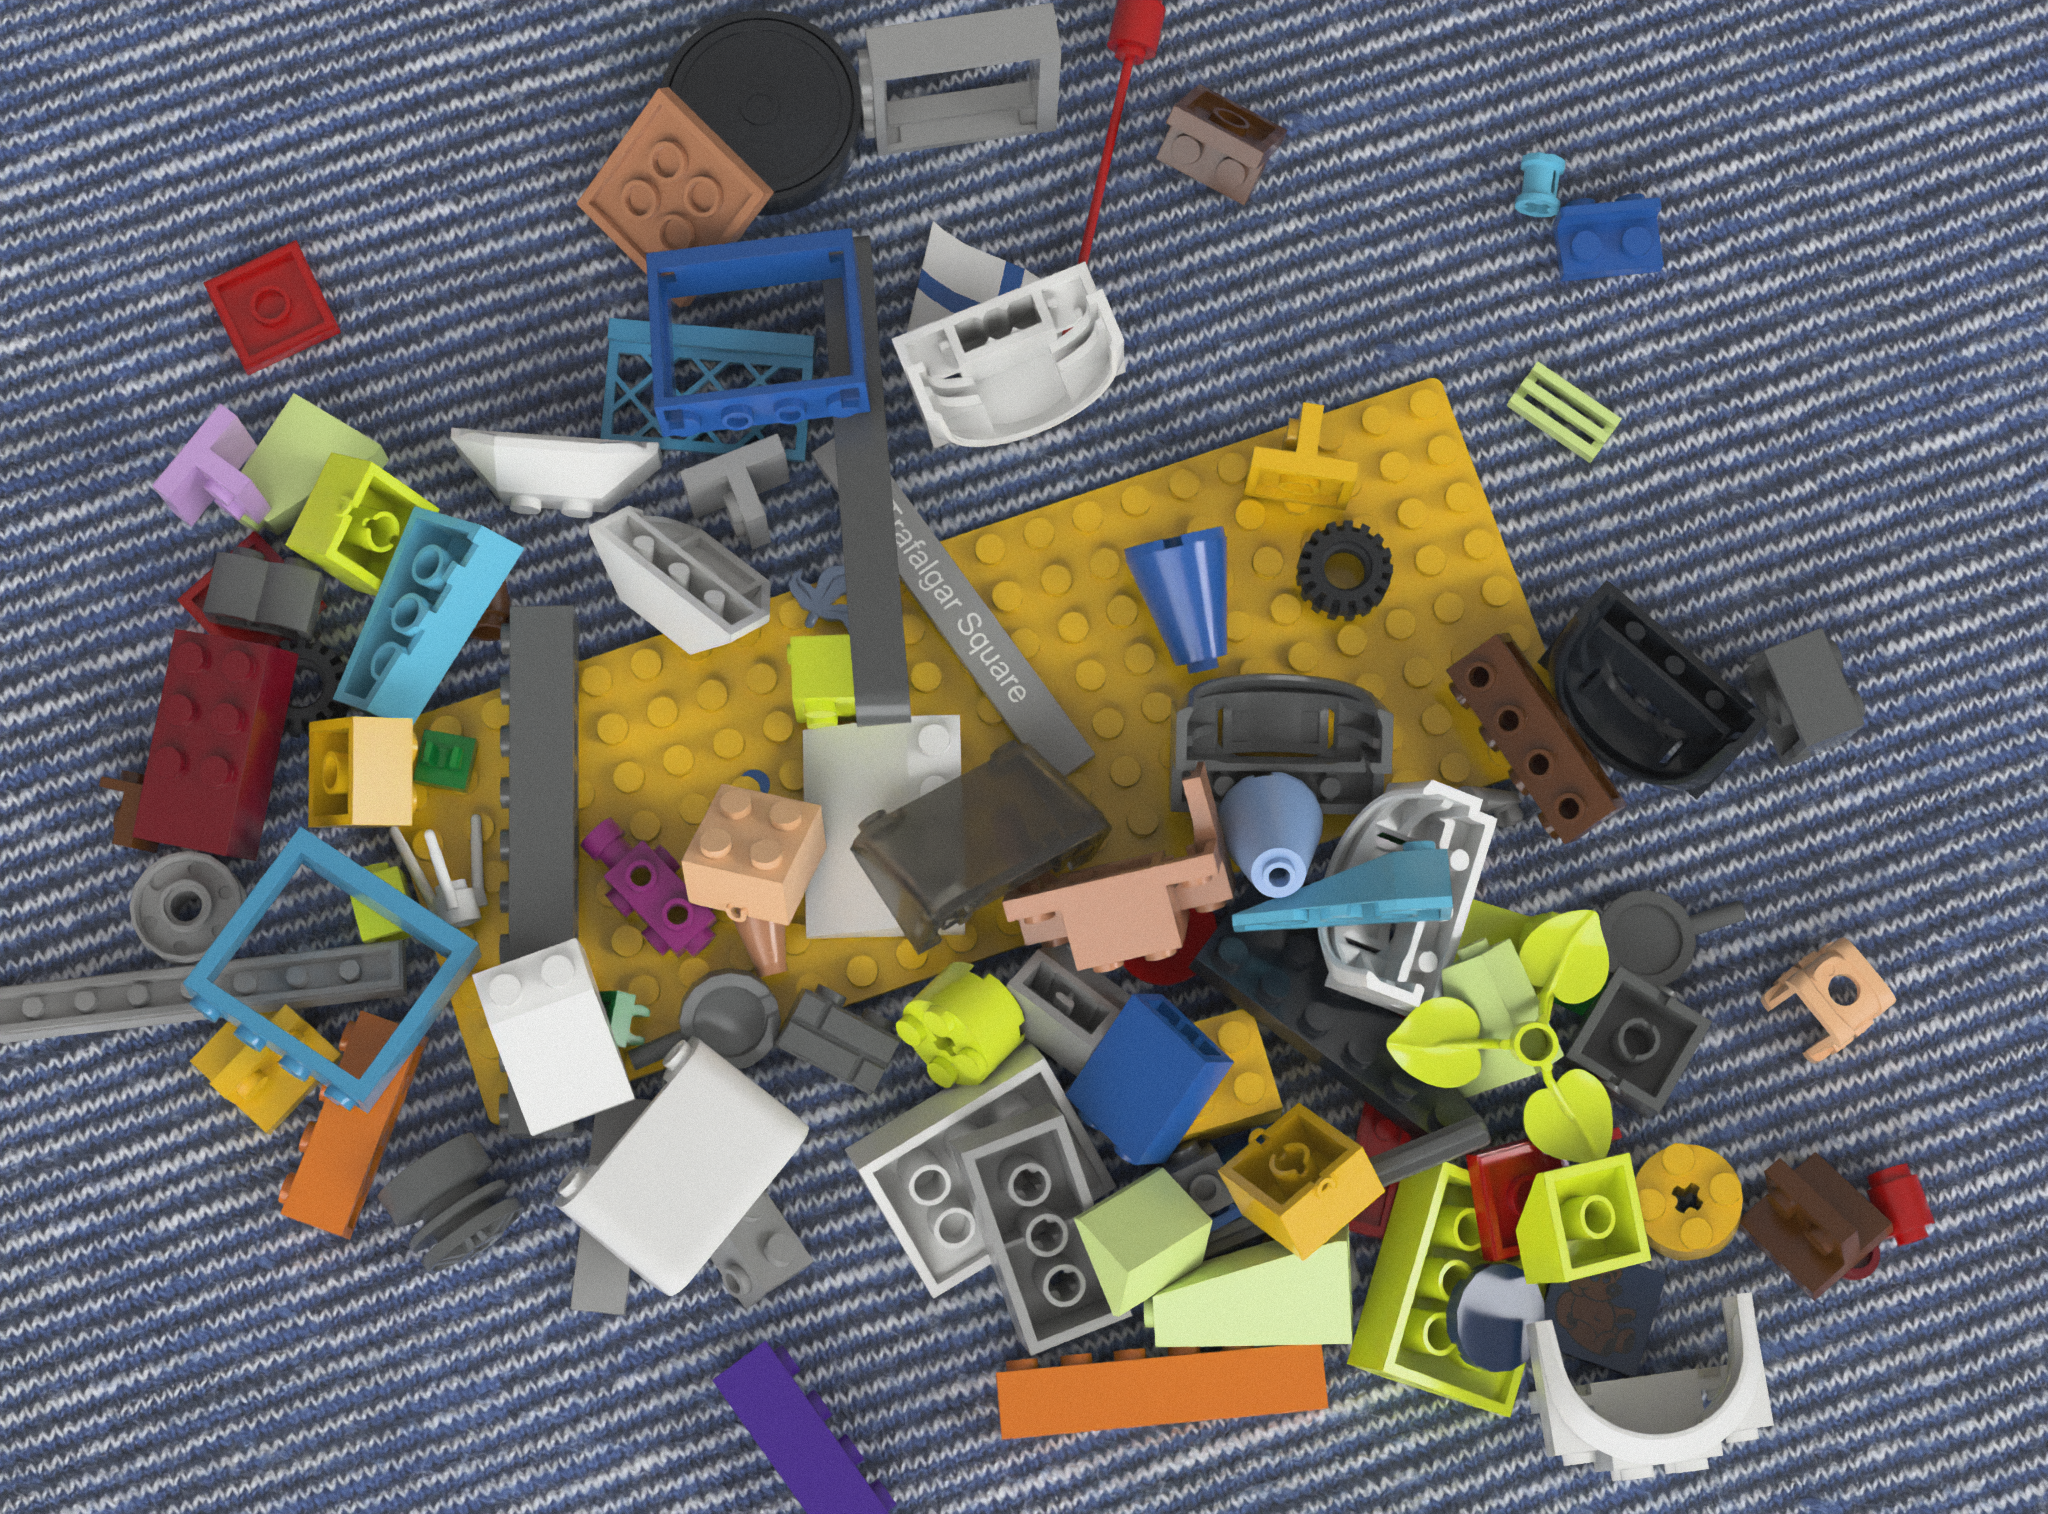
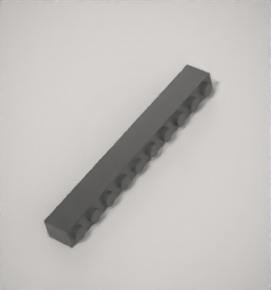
[499,605,579,1139]

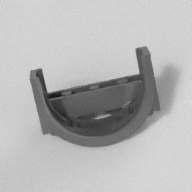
[1169,673,1394,814]

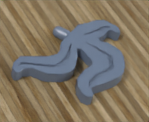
[788,565,849,634]

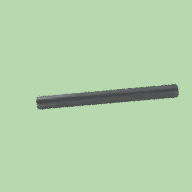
[1203,1115,1490,1260]

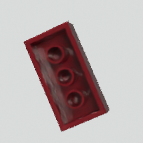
[132,629,299,861]

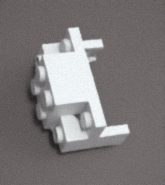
[892,262,1126,449]
[1526,1292,1774,1481]

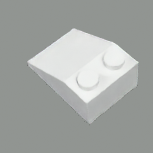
[472,938,635,1136]

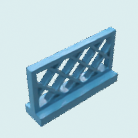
[600,318,817,462]

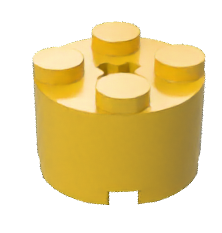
[1635,1143,1743,1261]

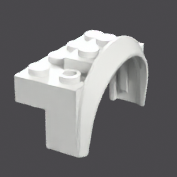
[1318,780,1498,1016]

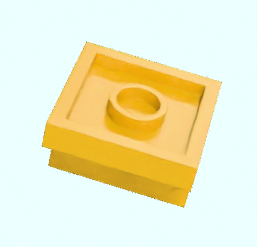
[1243,402,1359,511]
[190,1004,343,1135]

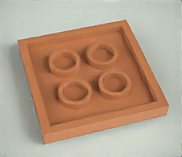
[576,87,774,308]

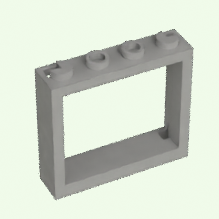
[857,3,1061,156]

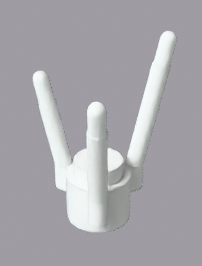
[389,814,489,929]

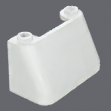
[554,1036,809,1296]

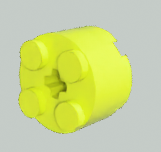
[896,962,1025,1088]

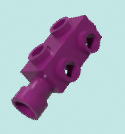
[580,817,717,959]

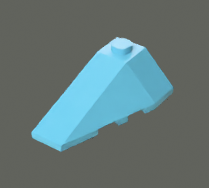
[1232,841,1453,932]

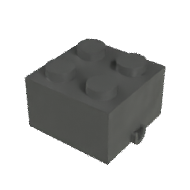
[1742,628,1865,768]
[1556,966,1712,1120]

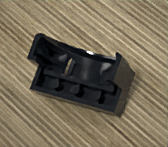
[1537,580,1769,800]

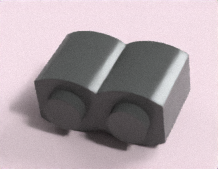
[203,547,326,642]

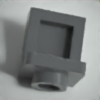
[1160,1138,1235,1215]

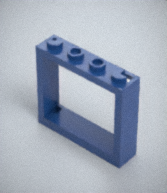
[646,228,871,437]

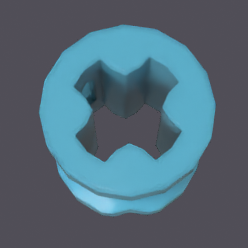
[1515,152,1566,217]

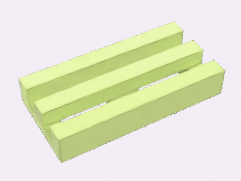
[1507,361,1622,464]

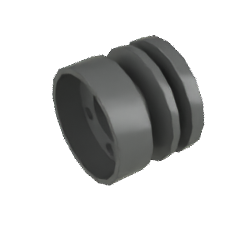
[377,1132,525,1274]

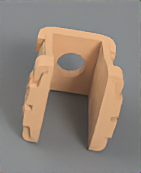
[1761,937,1896,1064]

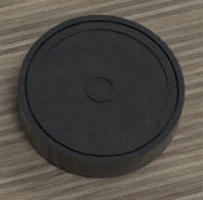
[660,10,863,216]

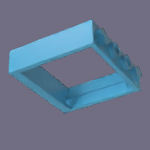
[183,826,481,1114]

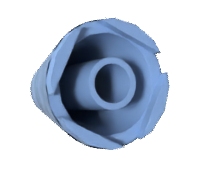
[1218,772,1323,898]

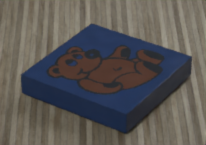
[1544,1264,1667,1378]

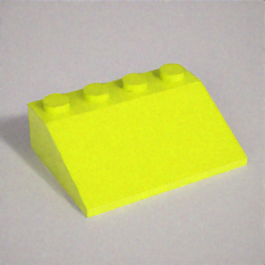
[1347,1162,1548,1417]

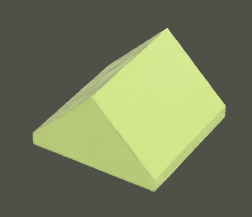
[1073,1167,1213,1317]

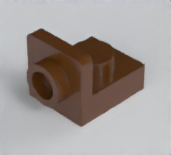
[99,770,159,853]

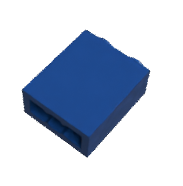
[1065,994,1234,1165]

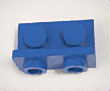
[1552,193,1664,282]

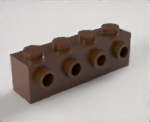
[1446,633,1628,844]

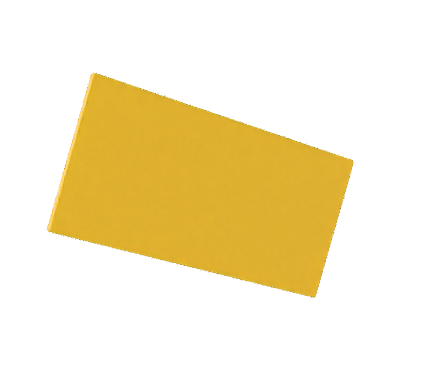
[398,378,1557,1126]

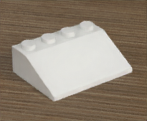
[803,715,965,939]
[845,1039,1116,1299]

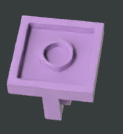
[152,404,272,527]

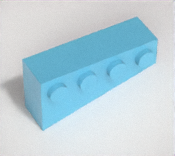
[333,506,524,725]

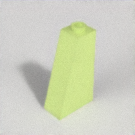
[1144,1223,1353,1347]

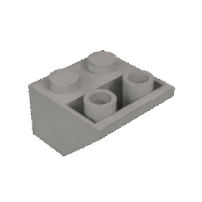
[1006,945,1131,1076]

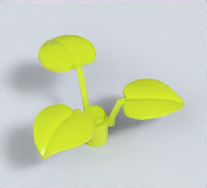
[1386,910,1613,1163]

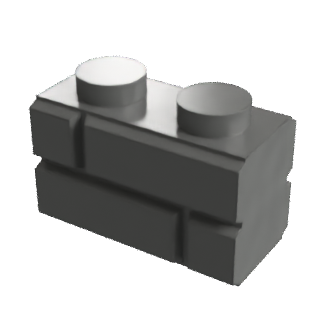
[773,984,901,1095]

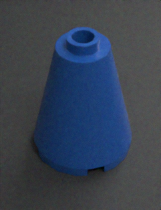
[1124,526,1227,674]

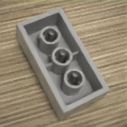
[949,1102,1132,1355]

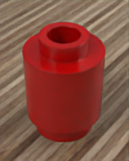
[1866,1163,1935,1247]

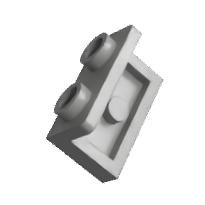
[710,1190,814,1309]

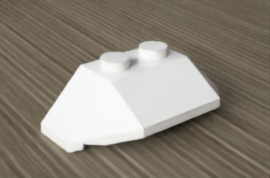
[451,428,663,518]
[589,506,771,655]

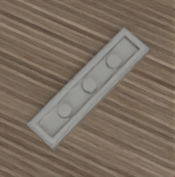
[570,1098,651,1316]

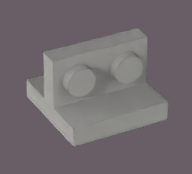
[680,433,790,550]

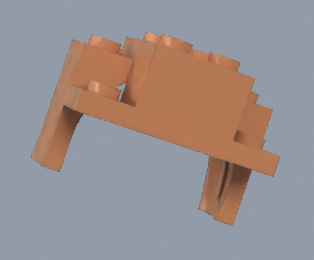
[992,761,1236,973]

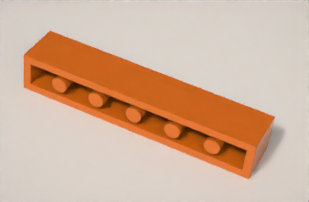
[996,1344,1329,1440]

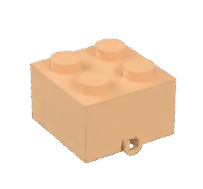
[681,784,827,926]

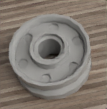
[129,851,248,966]

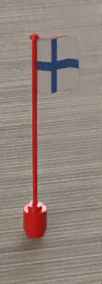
[906,0,1166,338]

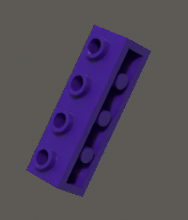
[712,1341,897,1514]

